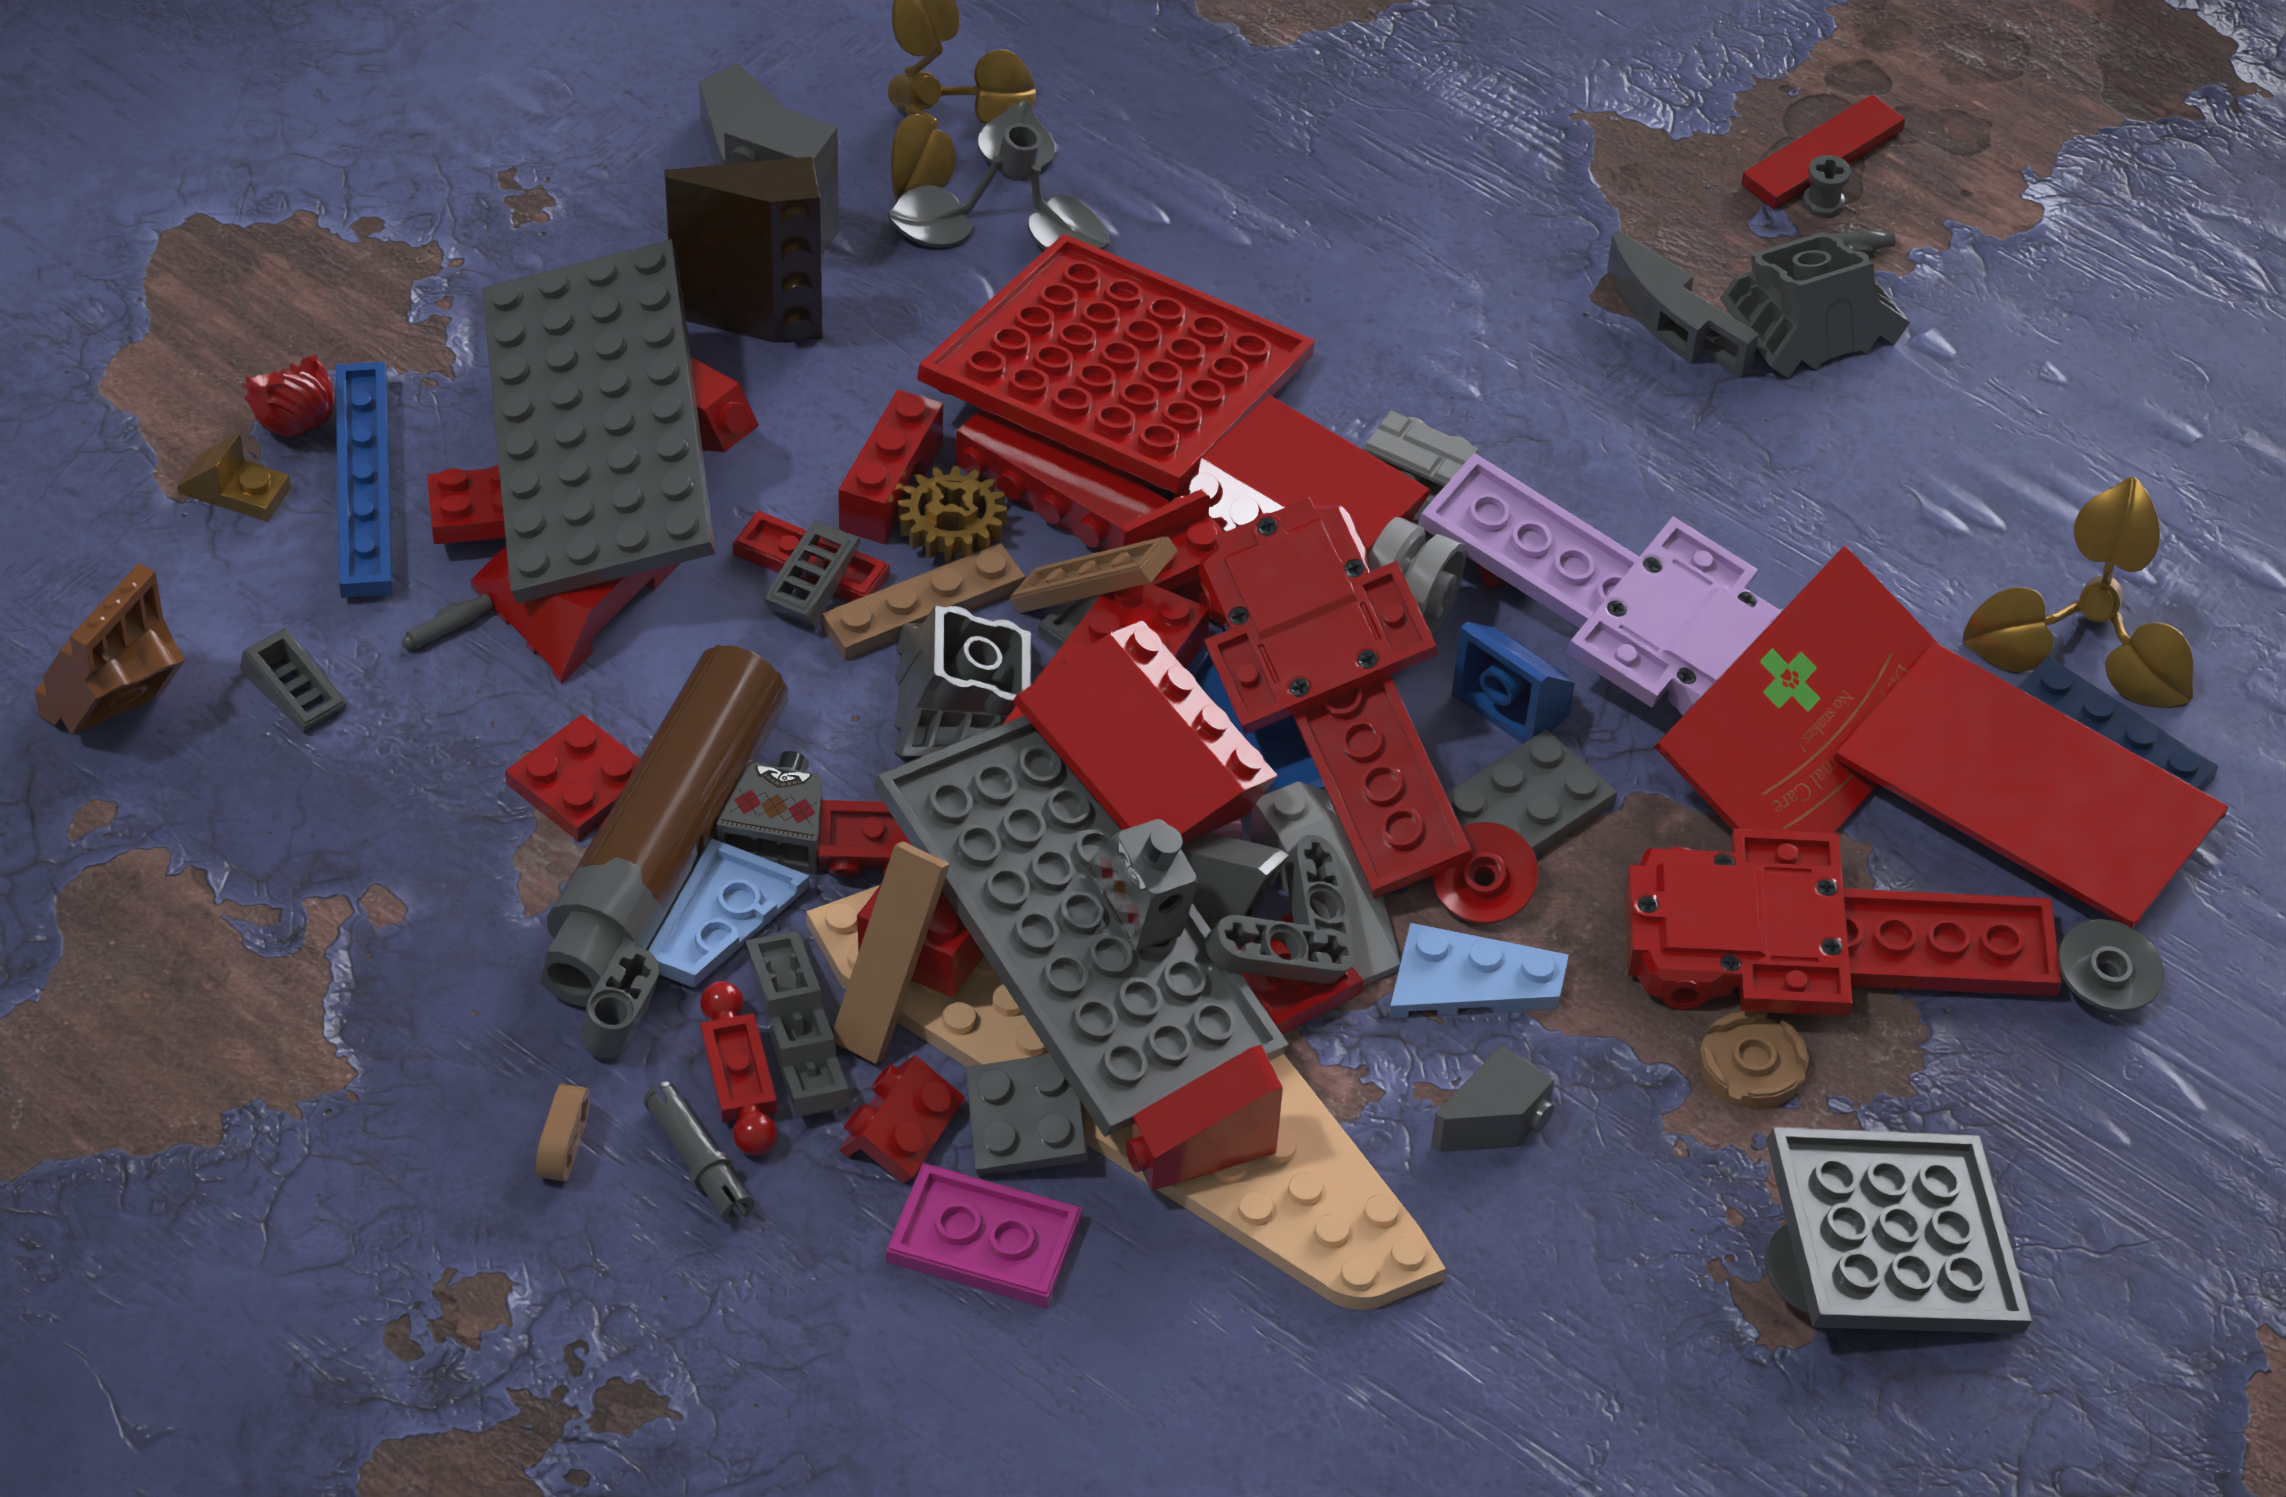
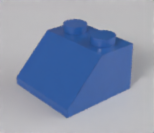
[1451,622,1575,744]

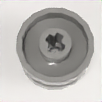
[1368,517,1467,637]

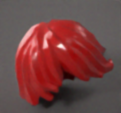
[242,354,334,438]

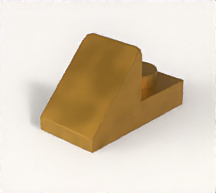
[177,434,291,522]

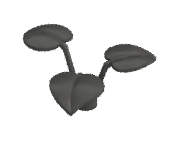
[888,100,1110,250]

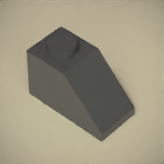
[1431,1045,1555,1151]

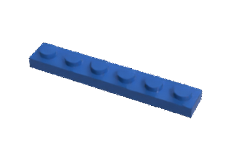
[335,362,393,598]

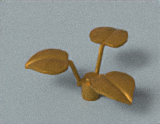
[888,0,1036,200]
[1963,477,2193,708]

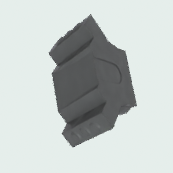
[1720,232,1910,379]
[894,605,1031,757]

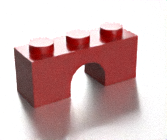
[838,389,943,545]

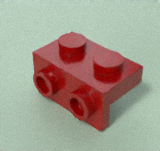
[818,800,911,876]
[839,1055,965,1184]

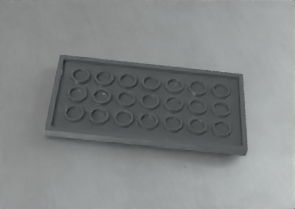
[482,239,716,604]
[873,716,1289,1137]

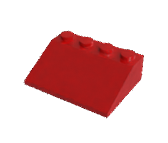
[1172,395,1431,555]
[1013,620,1278,845]

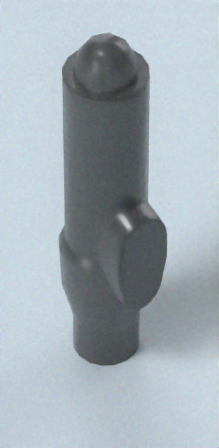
[1810,230,1896,255]
[402,593,493,650]

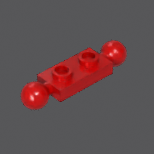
[700,981,777,1156]

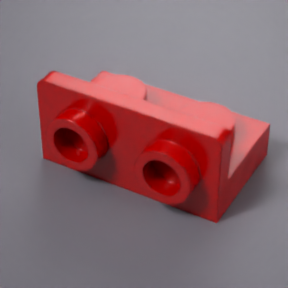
[1118,489,1224,591]

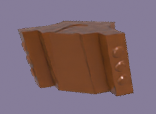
[34,563,185,735]

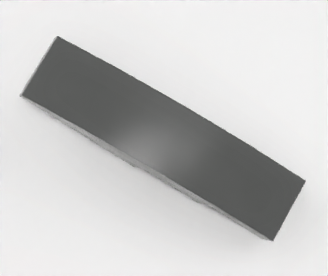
[745,930,850,1117]

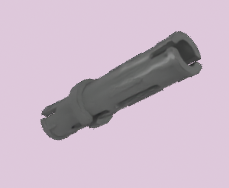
[643,1082,754,1224]

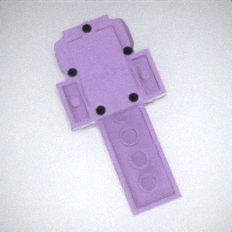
[1418,453,1783,716]

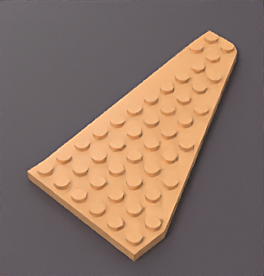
[806,885,1446,1310]

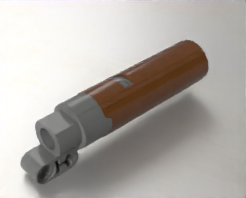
[540,645,788,1058]

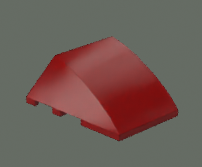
[470,545,681,684]

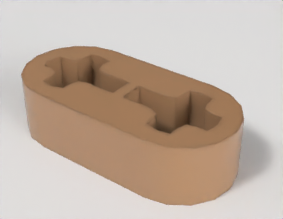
[535,1083,590,1182]

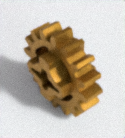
[898,466,1007,562]

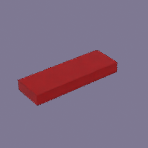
[733,510,890,602]

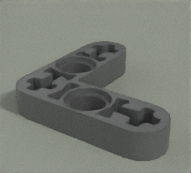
[1205,835,1355,984]

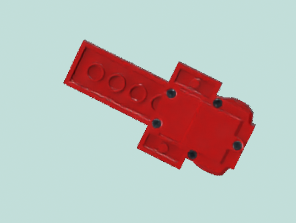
[1199,497,1473,899]
[1624,829,2061,1016]

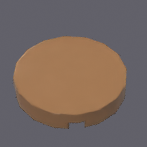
[1698,1011,1809,1110]

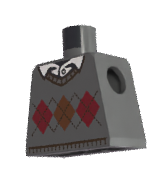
[717,751,823,875]
[1086,819,1198,952]

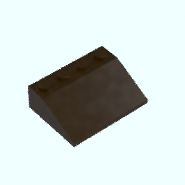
[664,156,823,343]

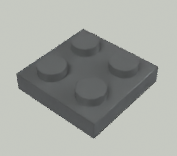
[966,1054,1089,1178]

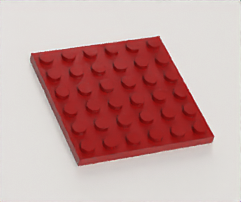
[917,234,1316,494]

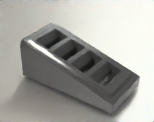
[764,520,861,629]
[240,627,347,732]

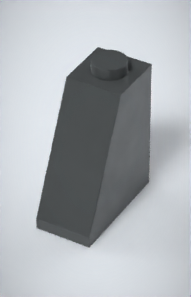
[699,63,788,165]
[1181,832,1289,940]

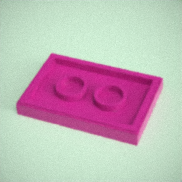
[886,1163,1083,1308]

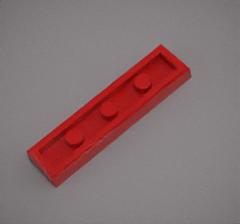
[1741,94,1906,209]

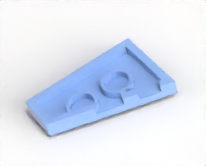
[648,838,810,988]
[1389,923,1569,1019]

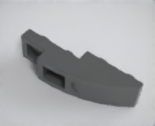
[1607,230,1759,378]

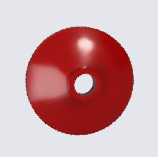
[1431,822,1538,924]

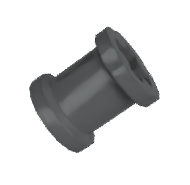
[1802,155,1851,218]

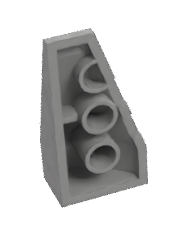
[1249,781,1401,986]

